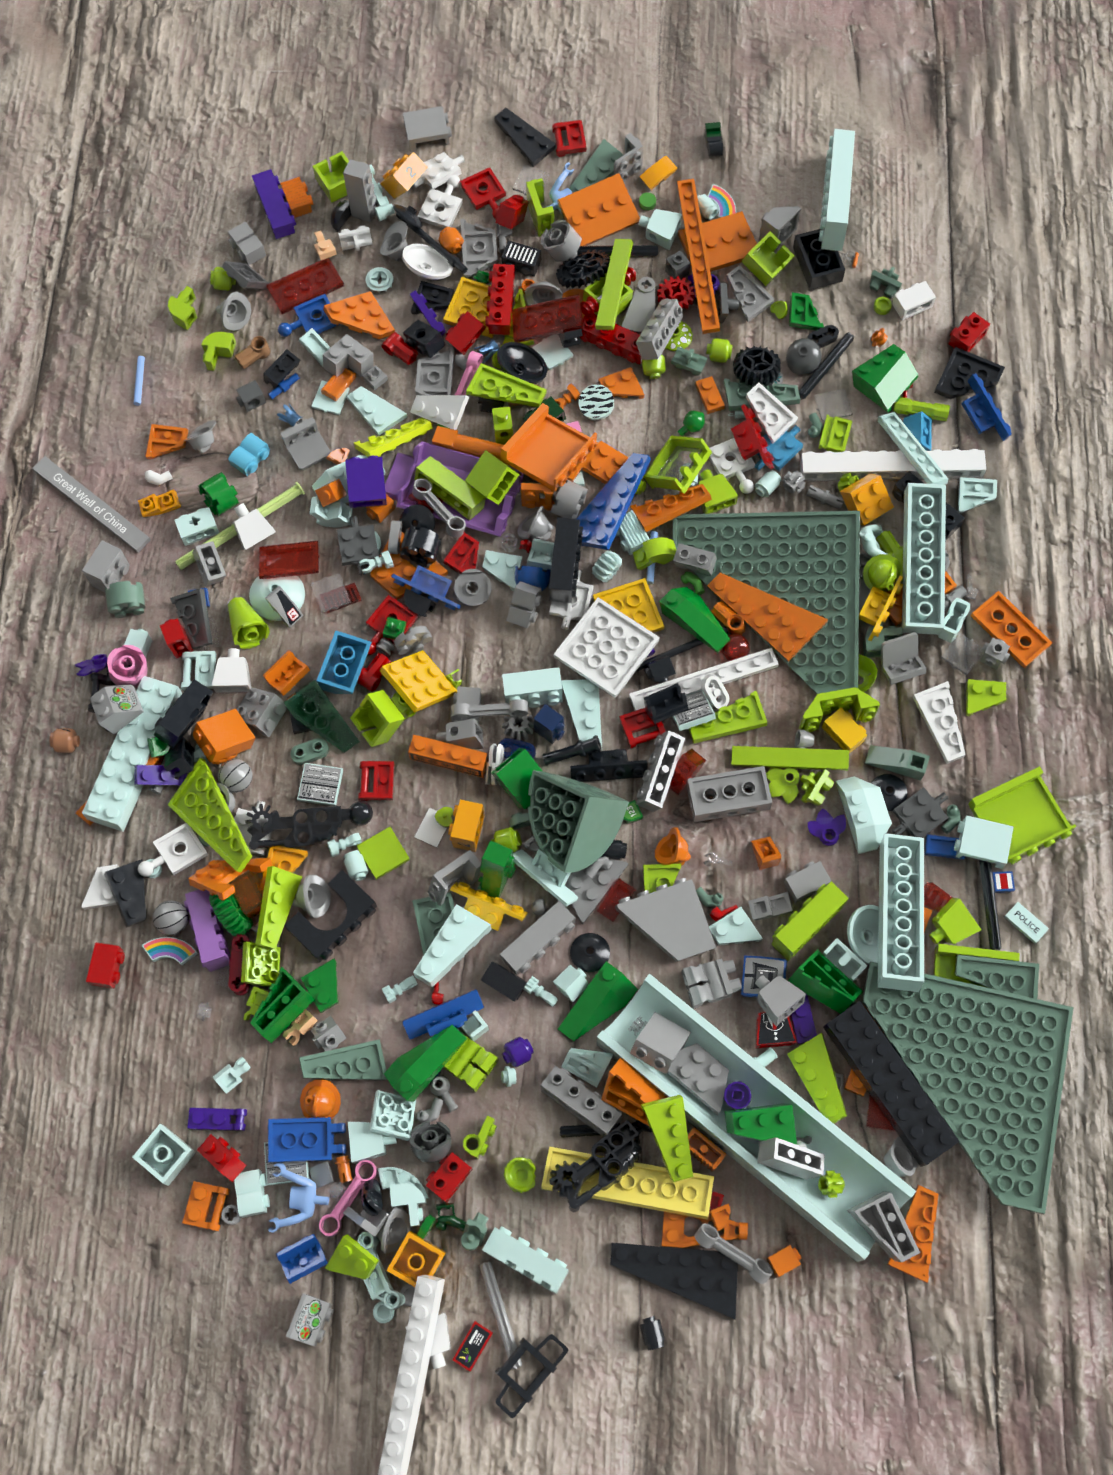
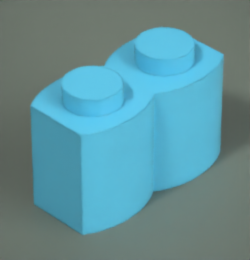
[228,433,270,476]

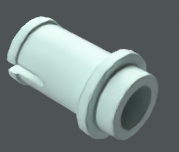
[754,1047,778,1067]

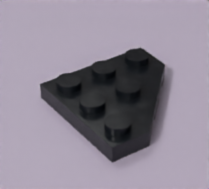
[934,347,1005,399]

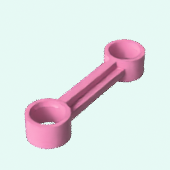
[455,351,483,395]
[319,1160,377,1237]

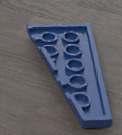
[577,453,651,550]

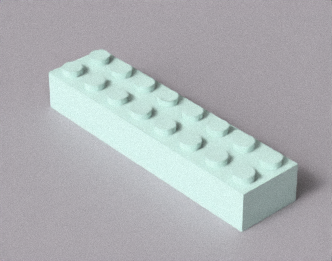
[819,129,855,251]
[902,483,946,635]
[82,676,182,832]
[878,833,924,992]

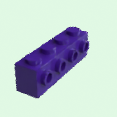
[252,169,296,239]

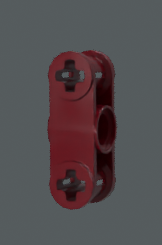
[228,934,251,996]

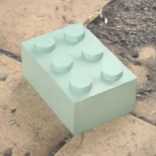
[502,667,563,708]

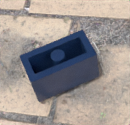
[534,704,565,744]

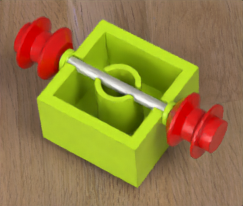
[581,267,636,317]

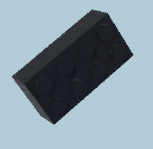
[549,517,583,603]

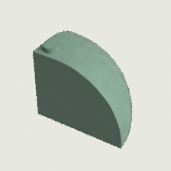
[528,770,629,873]

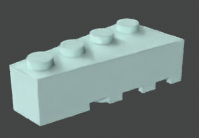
[413,904,492,987]
[482,1226,569,1294]

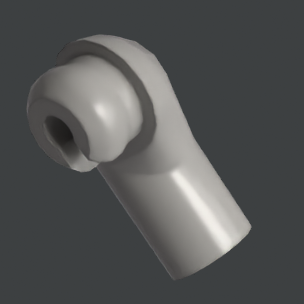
[584,856,613,878]
[417,1098,444,1123]

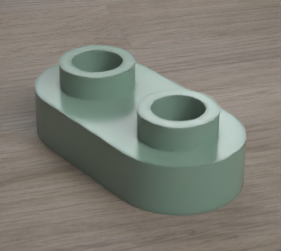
[290,738,329,765]
[509,812,531,829]

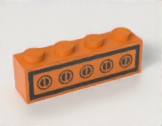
[408,734,489,778]

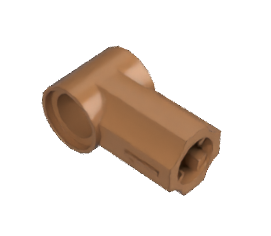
[234,336,270,369]

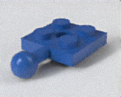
[278,294,340,337]

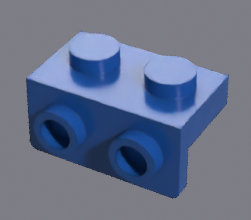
[276,1234,328,1284]

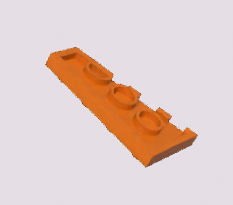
[887,1185,939,1283]

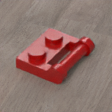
[552,120,586,157]
[619,708,666,749]
[358,761,395,801]

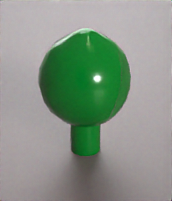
[678,410,705,436]

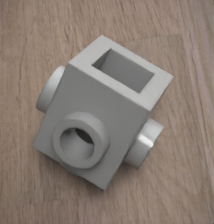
[980,638,1010,670]
[311,1015,346,1051]

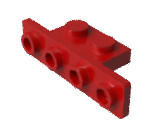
[731,404,774,469]

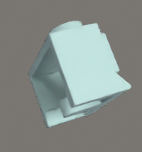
[823,938,867,982]

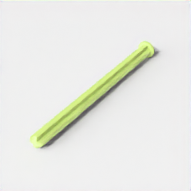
[175,482,305,570]

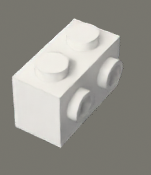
[892,281,936,320]

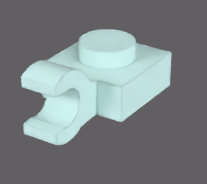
[213,1057,251,1094]

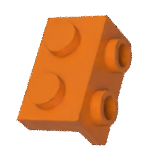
[263,650,310,696]

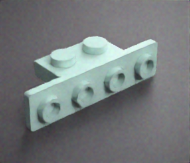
[513,848,578,906]

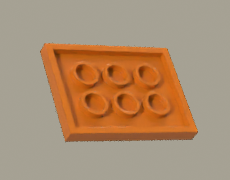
[557,173,640,246]
[678,211,757,272]

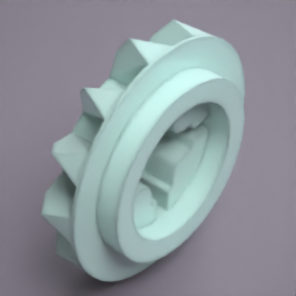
[366,267,394,293]

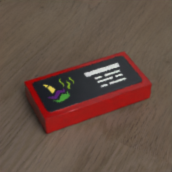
[452,1321,493,1372]

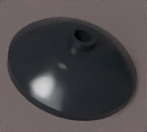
[497,342,547,384]

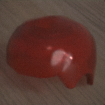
[720,633,750,661]

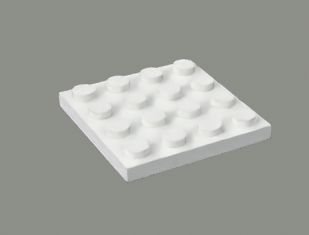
[554,597,660,698]

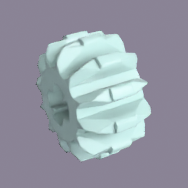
[592,550,622,582]

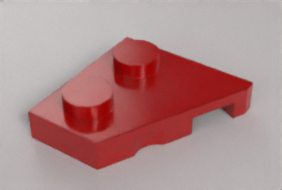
[443,532,479,574]

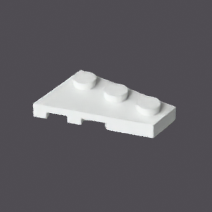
[746,383,798,444]
[410,395,469,430]

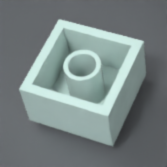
[132,1124,196,1186]

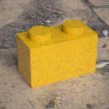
[822,708,867,754]

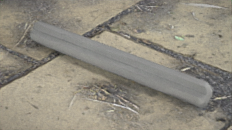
[480,1261,522,1369]

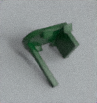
[436,1203,455,1216]

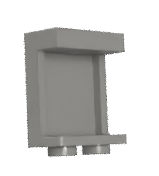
[403,106,452,151]
[428,850,481,906]
[630,1012,691,1074]

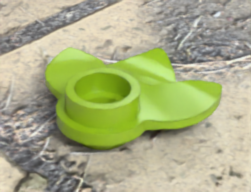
[766,768,800,804]

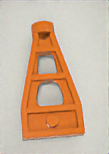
[662,1212,748,1248]

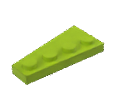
[641,1095,693,1182]

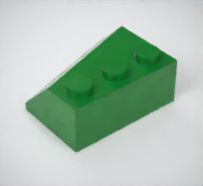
[852,344,918,412]

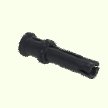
[543,735,602,766]

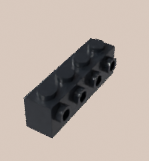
[892,471,965,540]

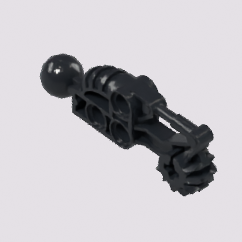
[245,801,373,850]
[549,1119,652,1212]

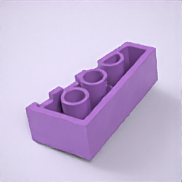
[184,889,231,972]

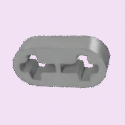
[388,520,402,554]

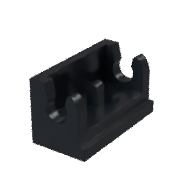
[263,349,301,389]
[644,683,689,724]
[164,737,195,777]
[481,961,527,1002]

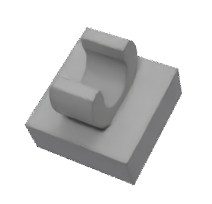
[362,365,388,390]

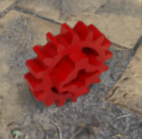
[657,276,695,310]

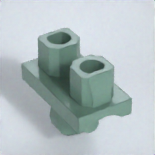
[869,266,902,299]
[671,347,708,376]
[461,1212,489,1251]

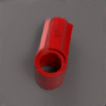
[381,332,418,365]
[357,653,391,692]

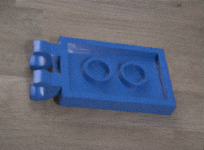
[268,1117,346,1163]

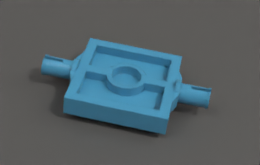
[755,425,803,471]

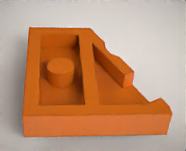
[598,367,645,399]
[146,424,188,459]

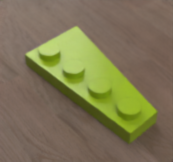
[466,363,547,407]
[689,691,768,744]
[255,866,302,949]
[787,1033,847,1124]

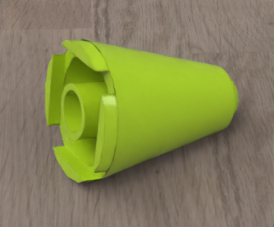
[228,597,270,649]

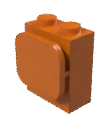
[192,709,256,764]

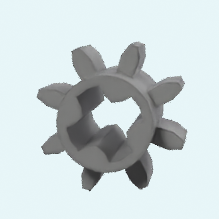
[783,471,805,493]

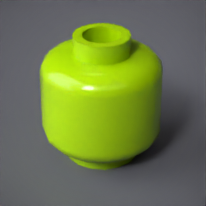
[210,267,236,291]
[706,338,733,363]
[642,354,666,379]
[491,827,522,852]

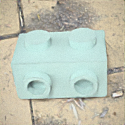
[527,538,554,570]

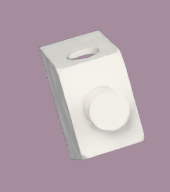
[233,503,276,550]
[212,648,251,693]
[405,1313,451,1370]

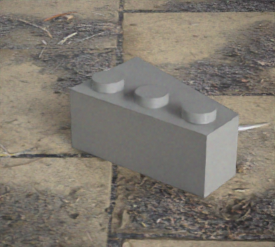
[847,1191,920,1262]

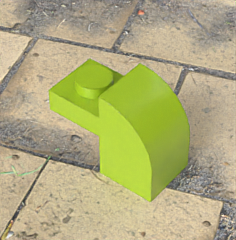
[168,286,198,331]
[201,332,236,371]
[633,537,676,570]

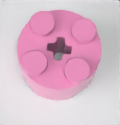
[107,645,147,688]

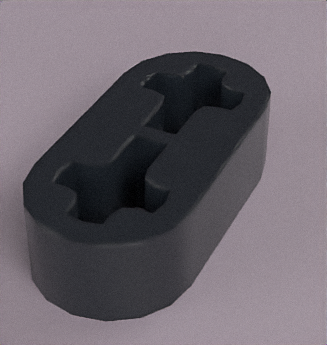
[807,325,839,348]

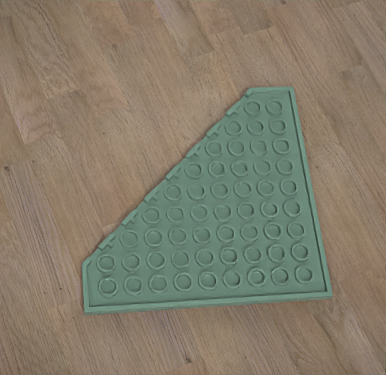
[673,511,860,694]
[862,961,1074,1214]

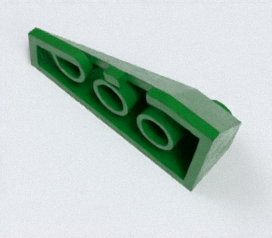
[659,587,730,653]
[558,961,638,1042]
[384,1025,468,1101]

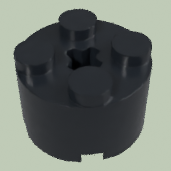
[400,527,442,567]

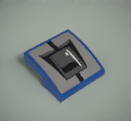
[741,956,787,997]

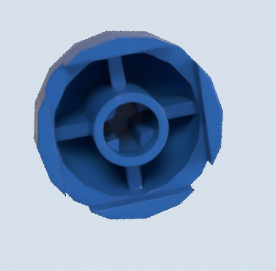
[514,566,551,592]

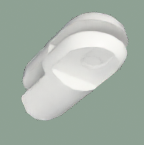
[485,743,504,786]

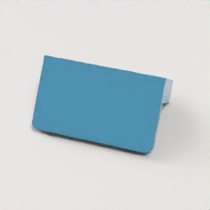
[903,411,932,451]

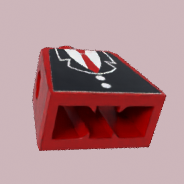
[755,1012,796,1049]

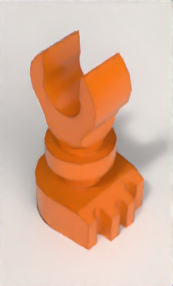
[555,383,581,409]

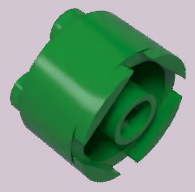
[198,472,239,516]

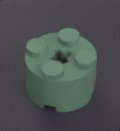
[105,581,146,618]

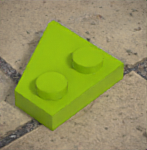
[966,679,1006,716]
[325,1234,379,1280]

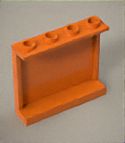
[500,403,598,491]

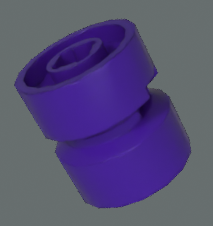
[724,1081,752,1109]

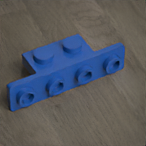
[961,373,1012,441]
[391,565,461,611]
[402,989,484,1039]

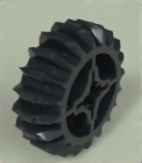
[733,345,781,387]

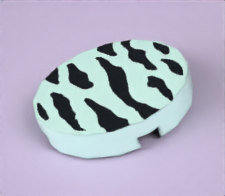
[578,384,614,420]

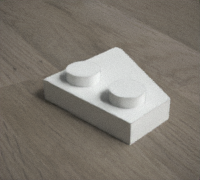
[82,864,119,910]

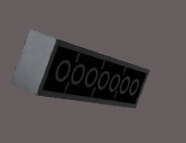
[823,1001,960,1167]

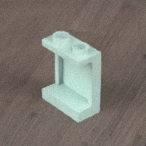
[954,816,1013,869]

